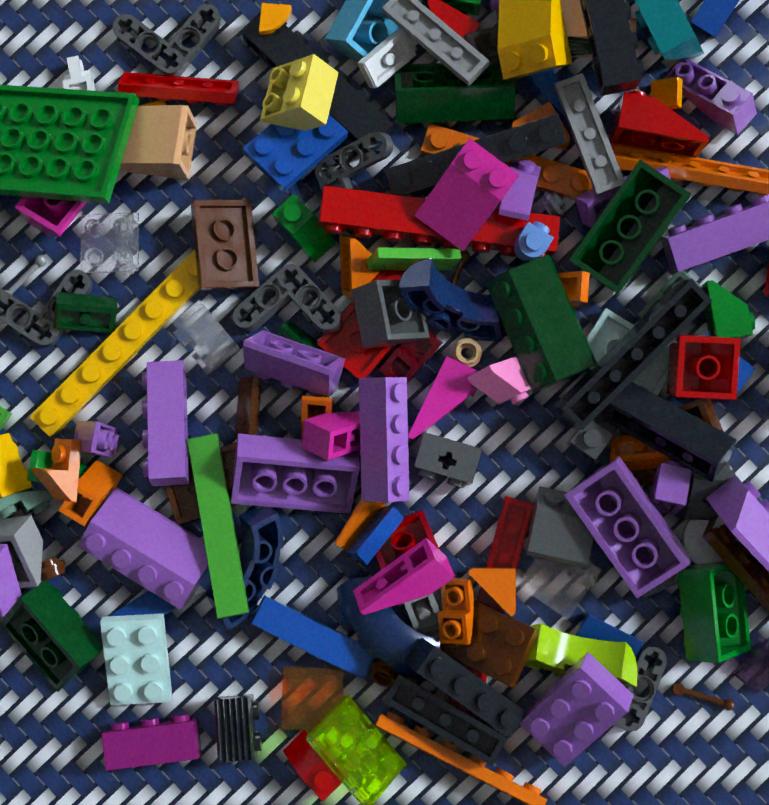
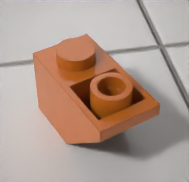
[58,460,123,526]

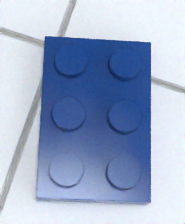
[242,114,348,192]

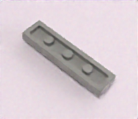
[382,0,489,86]
[554,73,625,196]

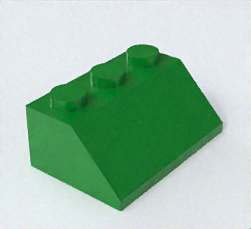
[677,561,751,663]

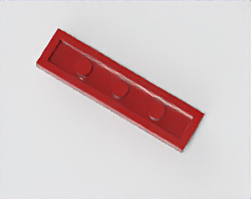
[118,72,239,106]

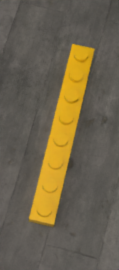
[30,249,199,438]

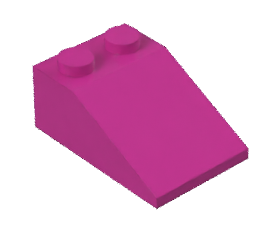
[414,138,519,251]

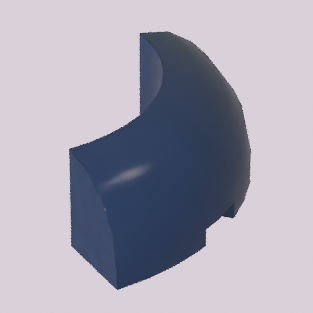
[399,258,503,341]
[206,508,283,631]
[336,576,440,681]

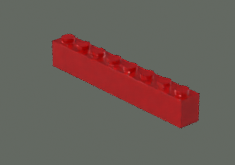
[318,186,560,258]

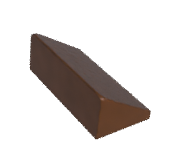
[235,376,262,437]

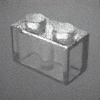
[172,300,240,372]

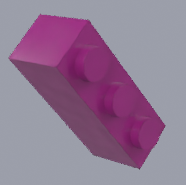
[102,714,202,771]

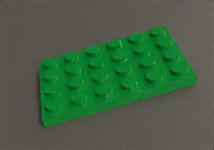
[0,85,140,204]

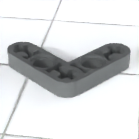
[113,4,222,76]
[315,132,393,238]
[233,264,343,334]
[0,270,93,347]
[614,645,667,732]

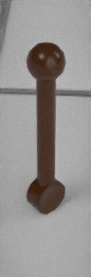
[450,250,470,285]
[672,683,735,711]

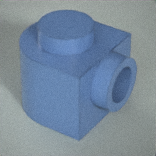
[514,221,554,262]

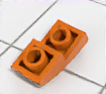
[437,578,474,645]

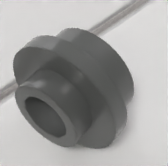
[539,190,566,216]

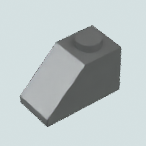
[566,404,617,462]

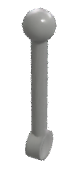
[0,255,47,296]

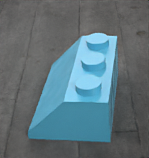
[325,0,423,62]

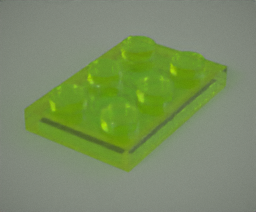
[305,695,406,805]

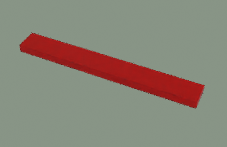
[448,496,534,718]

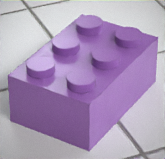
[520,652,634,767]

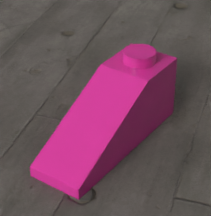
[408,356,478,441]
[302,411,360,460]
[353,538,455,615]

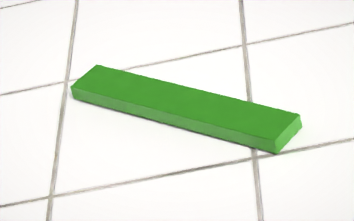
[187,433,249,619]

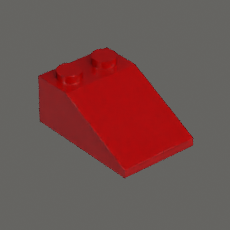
[609,90,709,157]

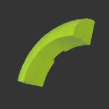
[524,623,637,687]

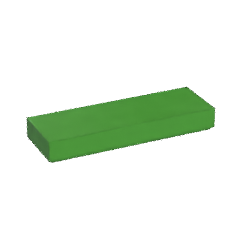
[367,247,461,271]

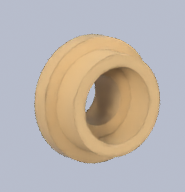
[452,338,482,367]

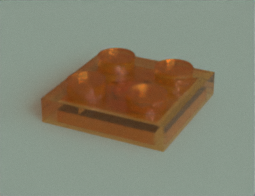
[281,666,344,731]

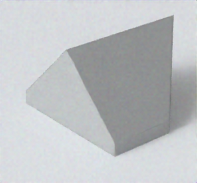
[404,574,457,636]

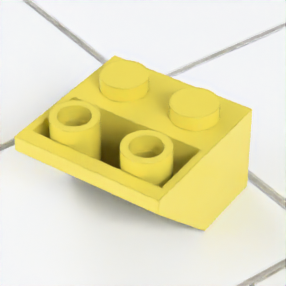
[260,54,339,131]

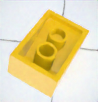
[497,0,573,80]

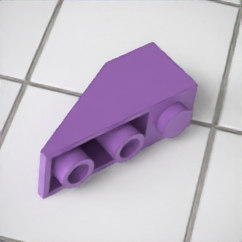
[664,58,757,135]
[74,421,121,458]

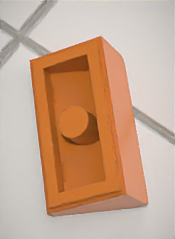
[609,434,674,471]
[335,498,385,550]

